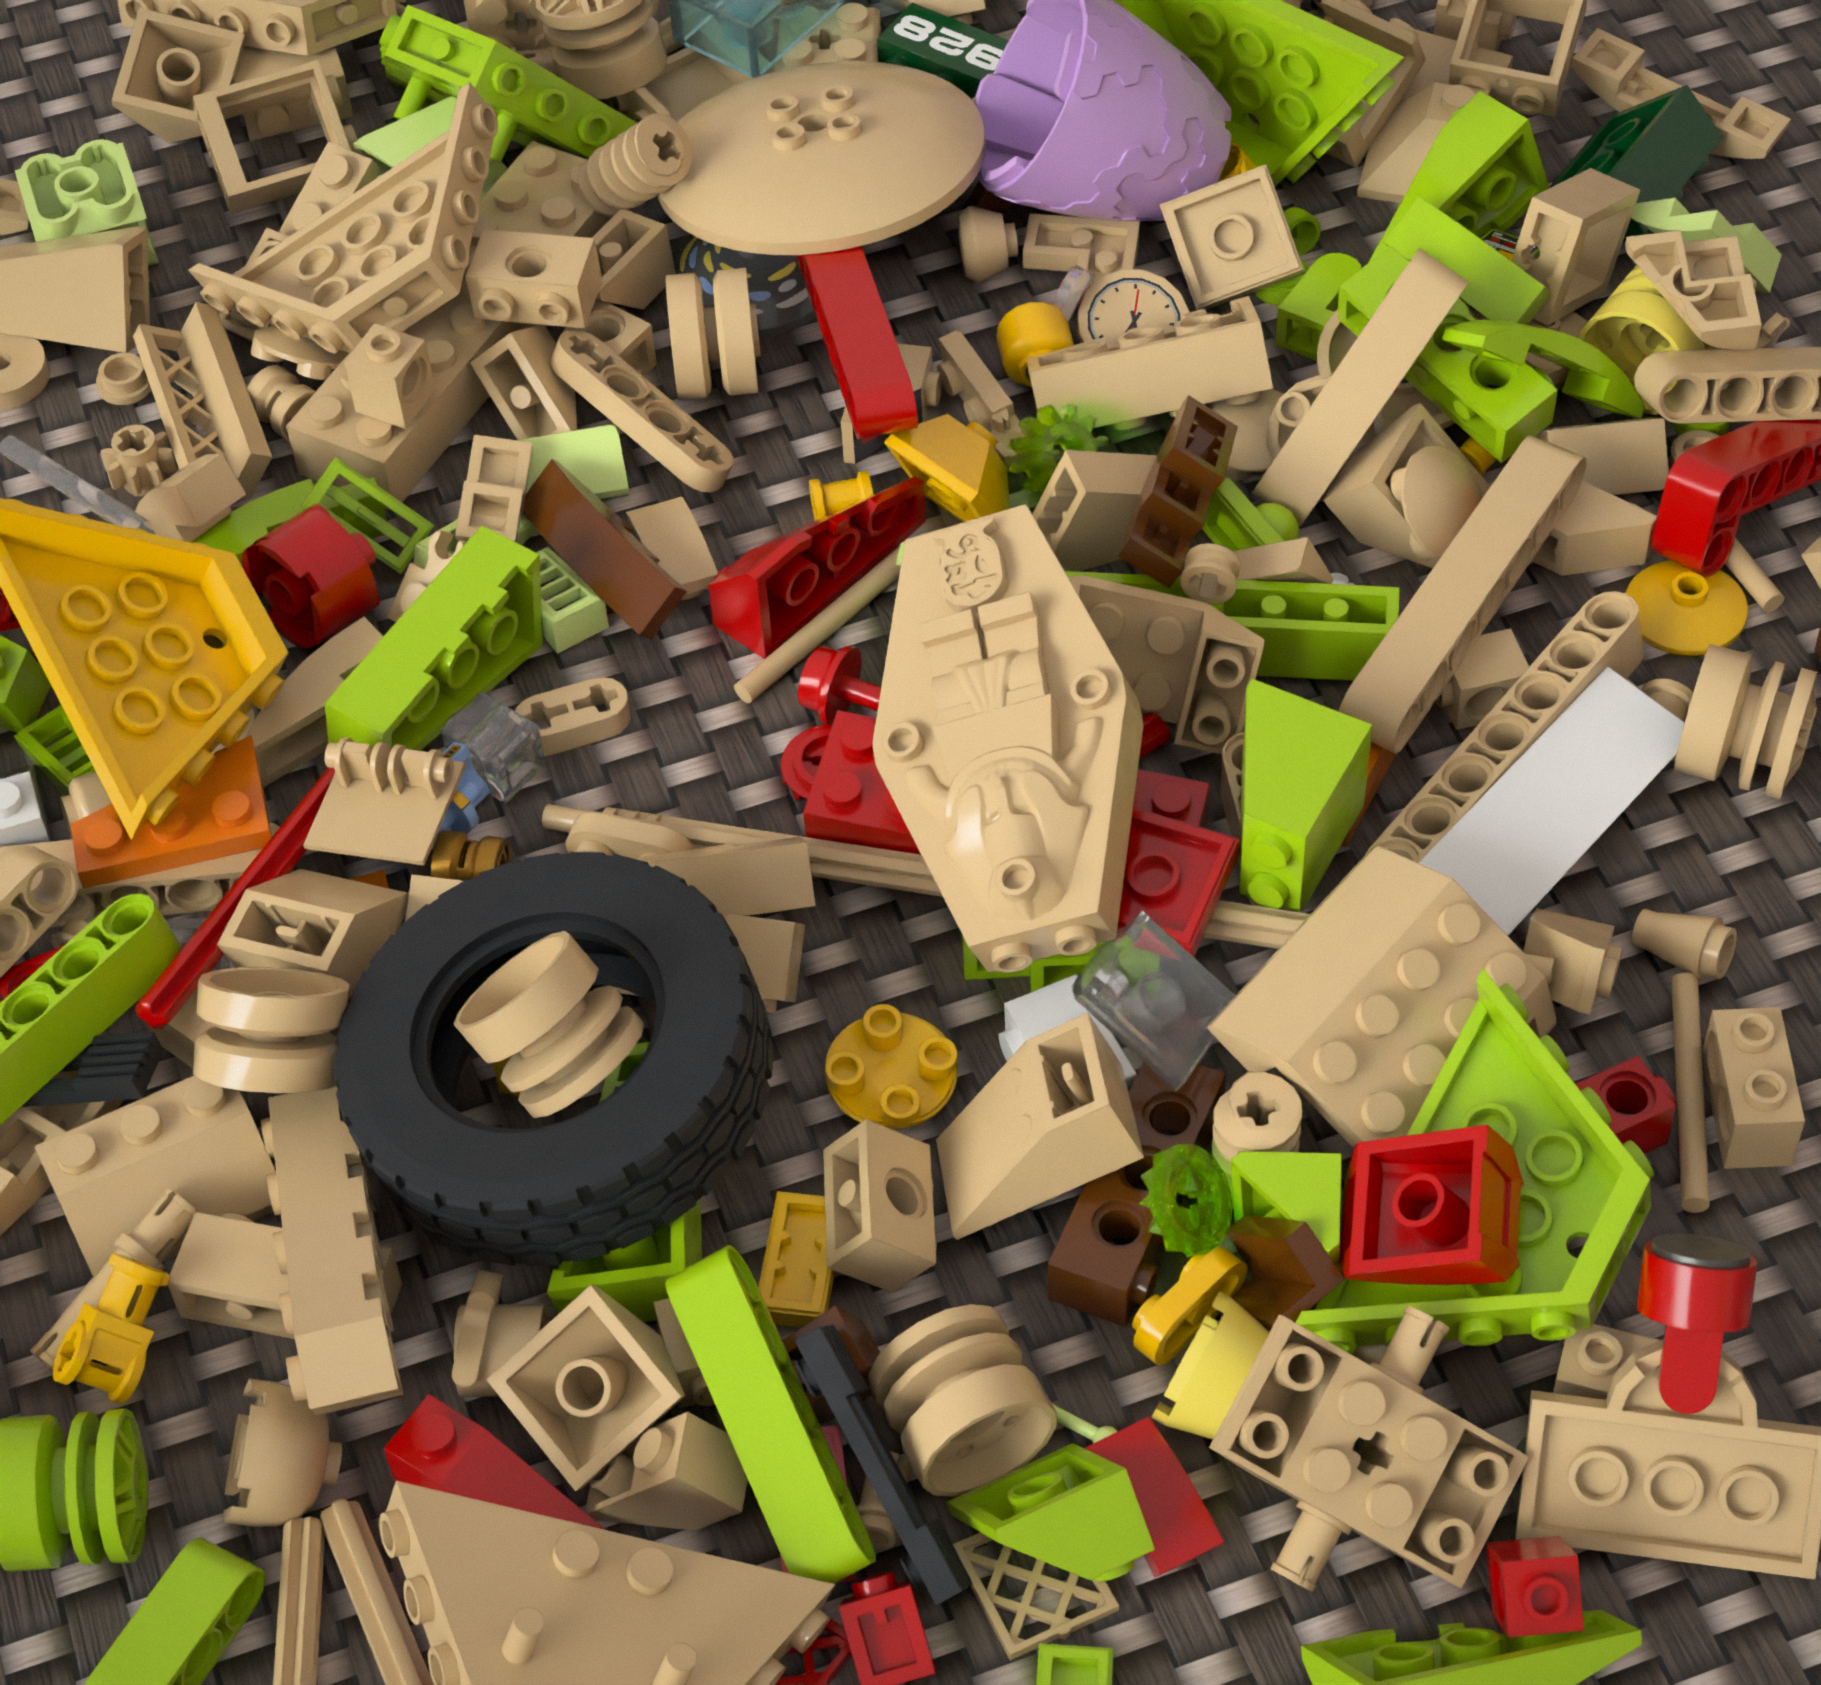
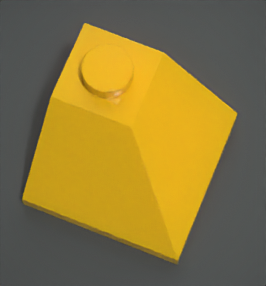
[884,414,1010,522]

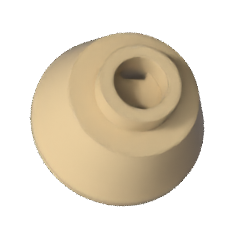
[958,206,1018,283]

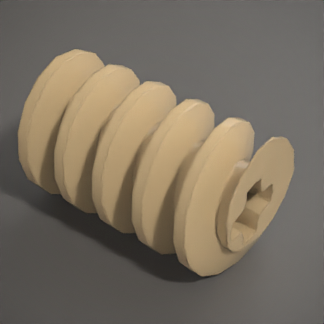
[578,113,692,217]
[1210,1072,1302,1209]

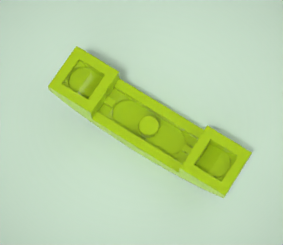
[1442,319,1645,419]

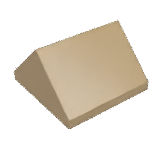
[111,8,245,144]
[486,1285,685,1491]

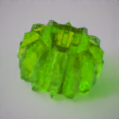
[1008,404,1109,496]

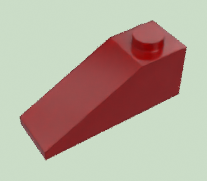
[384,1394,605,1530]

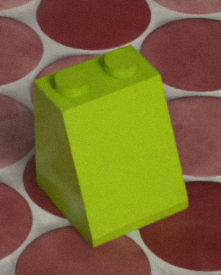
[1239,679,1373,913]

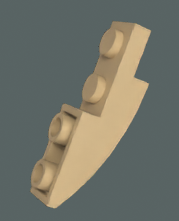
[219,142,381,343]

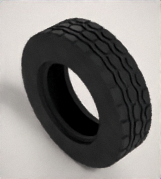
[334,852,773,1266]

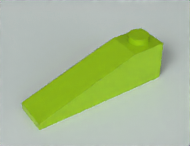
[1368,90,1550,263]
[1301,1610,1642,1685]

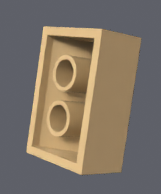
[34,1075,276,1278]

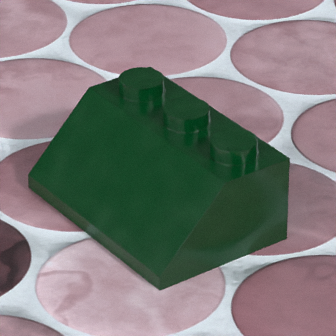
[1549,85,1723,242]

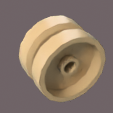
[666,268,761,400]
[193,967,350,1093]

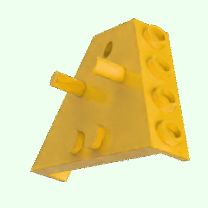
[0,498,289,840]

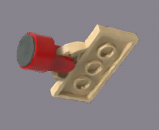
[1515,1233,1821,1579]

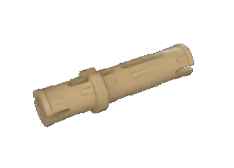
[30,1188,199,1370]

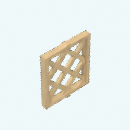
[952,1532,1119,1661]

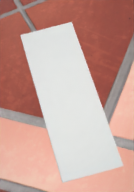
[1419,666,1685,936]

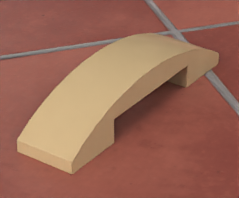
[1570,28,1791,159]

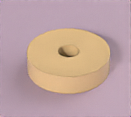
[0,333,50,410]

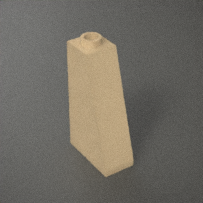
[0,227,150,353]

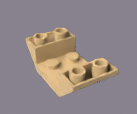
[1068,575,1265,754]

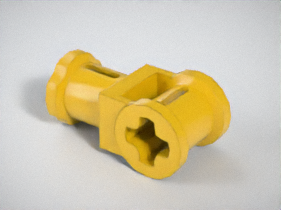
[53,1252,171,1404]

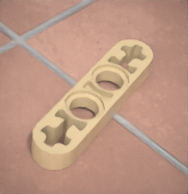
[550,329,734,493]

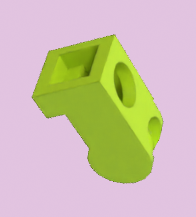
[1276,253,1362,361]

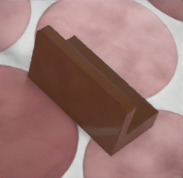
[1217,1215,1345,1331]

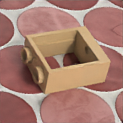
[1449,0,1587,117]
[193,59,357,214]
[1511,168,1640,325]

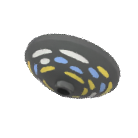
[674,236,816,338]

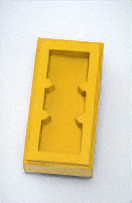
[758,1191,835,1327]

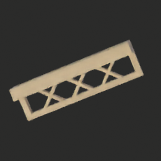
[133,302,272,499]

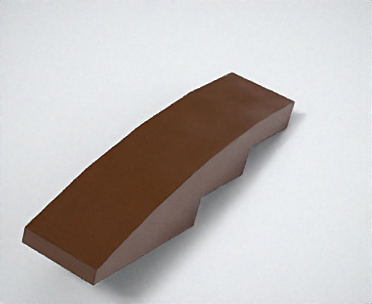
[1118,395,1238,589]
[523,459,687,639]

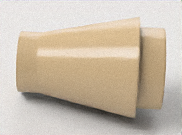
[1632,909,1737,980]

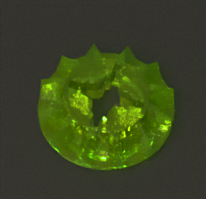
[1139,1144,1232,1257]

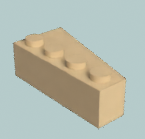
[1027,296,1273,442]

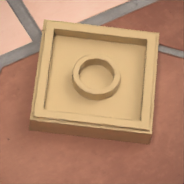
[1160,164,1305,310]

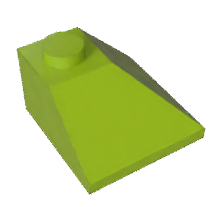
[946,1443,1155,1581]

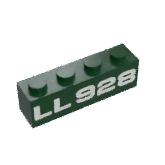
[877,3,1009,99]

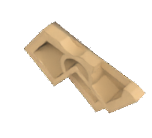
[1625,230,1762,350]

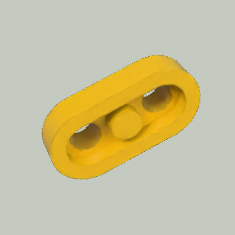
[1132,1246,1247,1366]

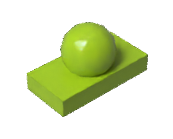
[1202,477,1299,551]

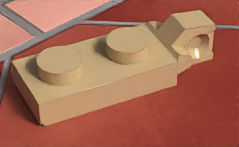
[937,330,1038,472]

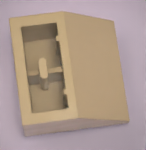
[217,869,409,998]

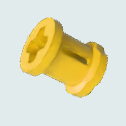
[809,471,873,521]

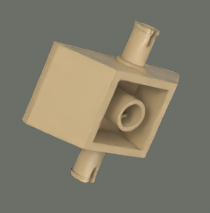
[1209,1306,1529,1592]

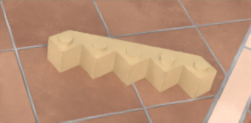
[260,1086,404,1416]

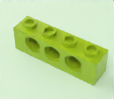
[1338,246,1558,464]

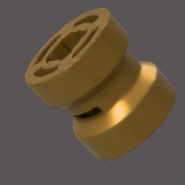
[431,830,511,881]

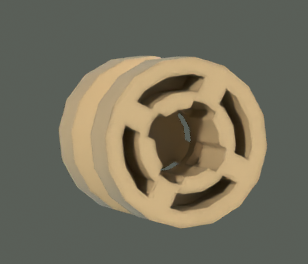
[247,365,316,442]

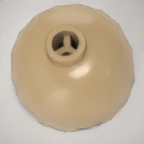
[223,1378,342,1527]

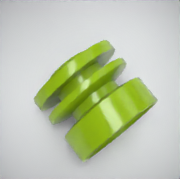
[0,1408,149,1572]

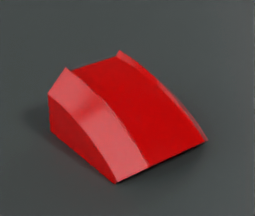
[1339,1125,1524,1285]

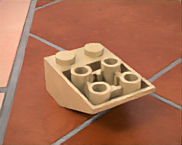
[936,1013,1144,1240]

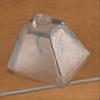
[1071,911,1236,1091]

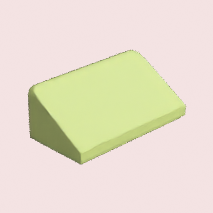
[517,424,630,499]

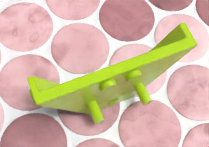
[1113,0,1404,187]
[379,5,637,163]
[1295,968,1654,1354]

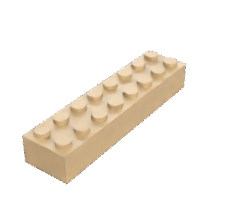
[286,141,612,509]

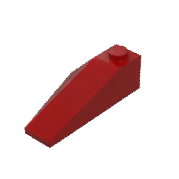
[708,476,926,659]

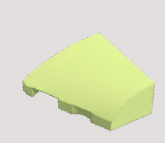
[1631,198,1782,293]

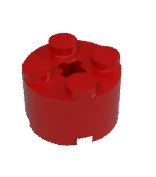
[241,504,380,649]

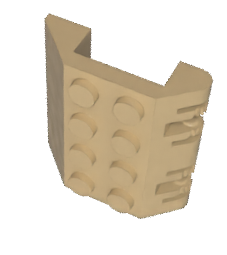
[1206,845,1557,1149]

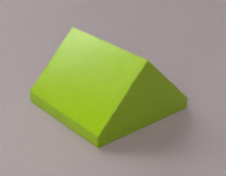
[1230,1151,1342,1304]

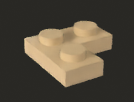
[1023,214,1140,312]

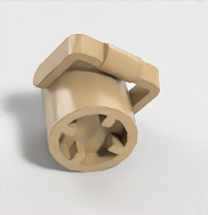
[452,1270,550,1397]

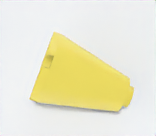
[1151,1291,1270,1440]

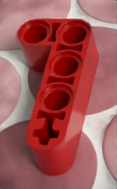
[1651,419,1821,577]

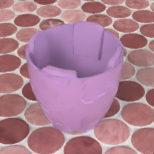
[974,0,1232,222]

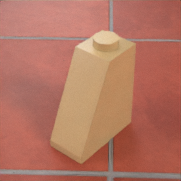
[1032,450,1157,572]

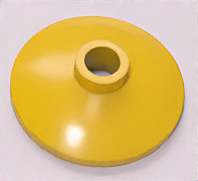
[1626,560,1748,656]

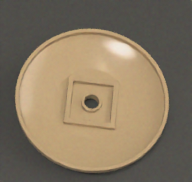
[658,61,986,255]

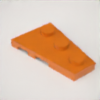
[70,735,272,889]

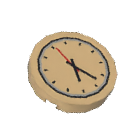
[1076,269,1190,347]

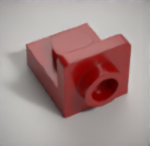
[838,1571,937,1685]

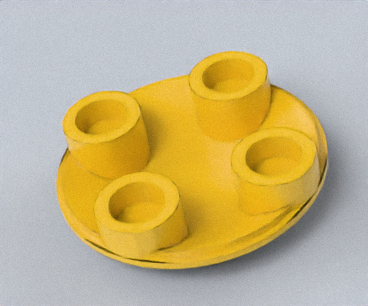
[825,1004,958,1129]

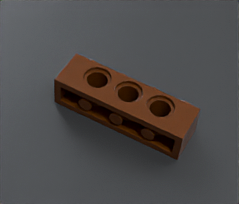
[1048,1047,1226,1327]

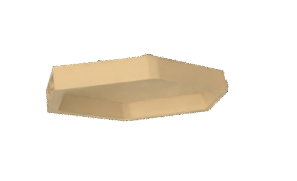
[872,504,1143,973]

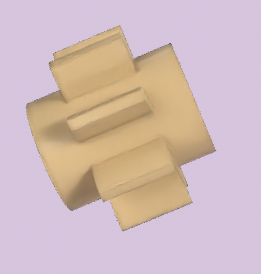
[100,425,178,496]

